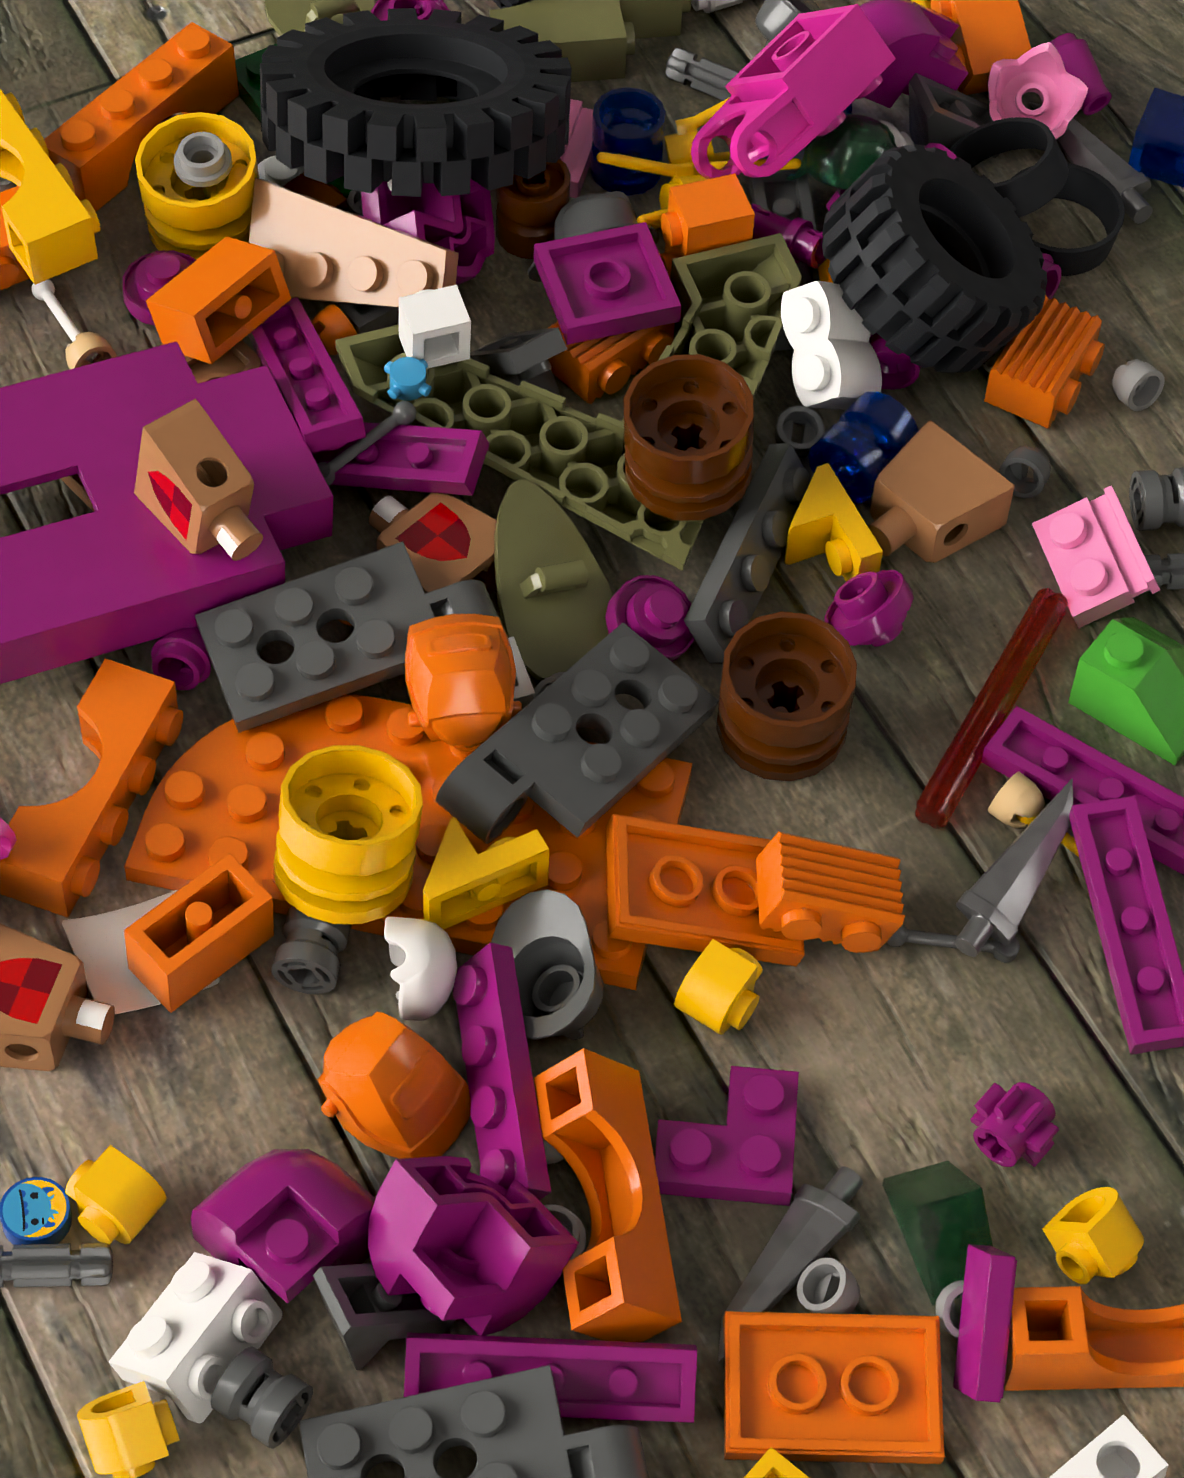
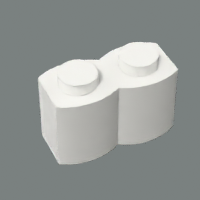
[781,281,882,410]

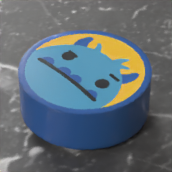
[0,1177,72,1245]

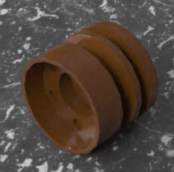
[624,354,754,521]
[716,611,857,781]

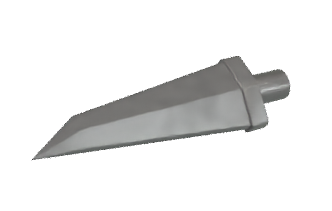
[1029,102,1153,224]
[955,778,1073,957]
[718,1166,863,1362]

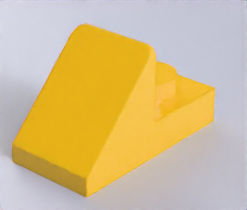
[784,463,883,582]
[423,817,549,930]

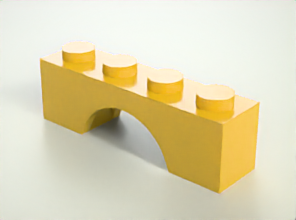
[0,89,101,285]

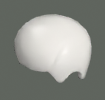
[384,917,457,1021]

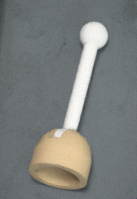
[31,279,117,369]

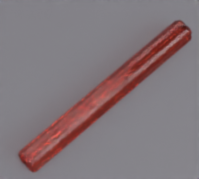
[915,588,1068,829]

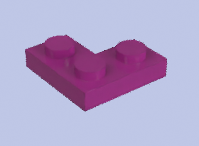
[655,1066,799,1206]

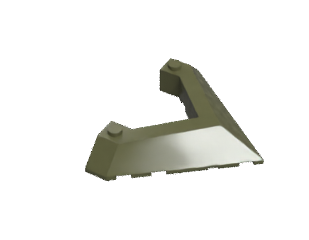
[335,233,802,571]

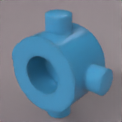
[384,357,432,401]

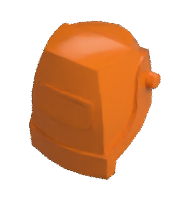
[405,614,522,748]
[317,1011,471,1159]

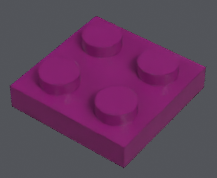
[534,222,681,345]

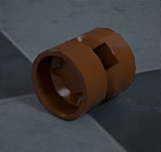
[496,159,571,259]

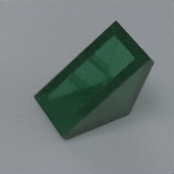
[882,1161,993,1306]

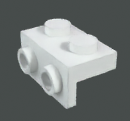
[109,1252,282,1424]

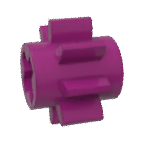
[971,1082,1059,1167]

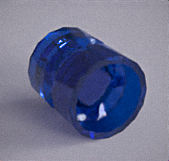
[590,87,666,196]
[808,391,919,503]

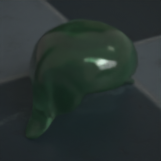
[786,114,897,190]

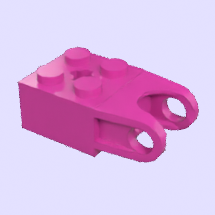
[691,4,896,179]

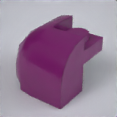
[860,0,969,109]
[361,179,495,285]
[191,1149,376,1304]
[368,1156,579,1336]

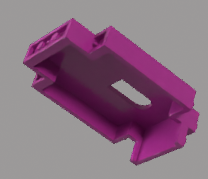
[0,341,333,684]

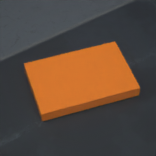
[606,814,805,967]
[723,1311,945,1464]

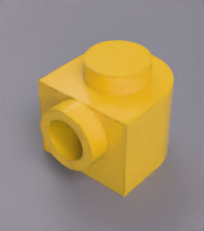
[674,939,763,1035]
[65,1145,167,1245]
[1042,1187,1144,1284]
[77,1381,180,1478]

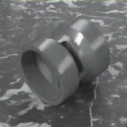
[1129,467,1184,531]
[271,906,352,994]
[210,1346,313,1449]

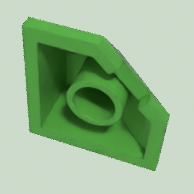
[1068,617,1184,766]

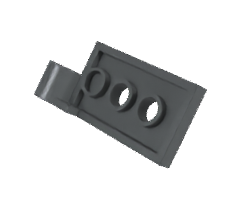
[195,542,498,733]
[435,623,719,844]
[299,1365,649,1478]

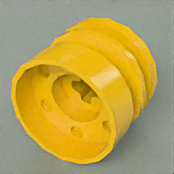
[135,112,259,260]
[274,745,423,924]

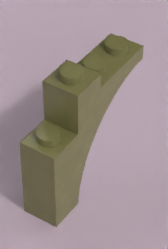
[489,0,691,82]

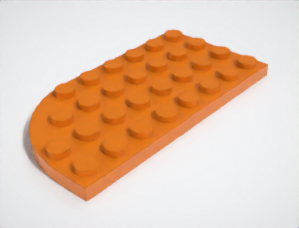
[124,695,693,990]

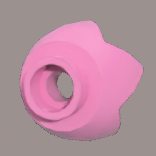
[988,42,1088,139]

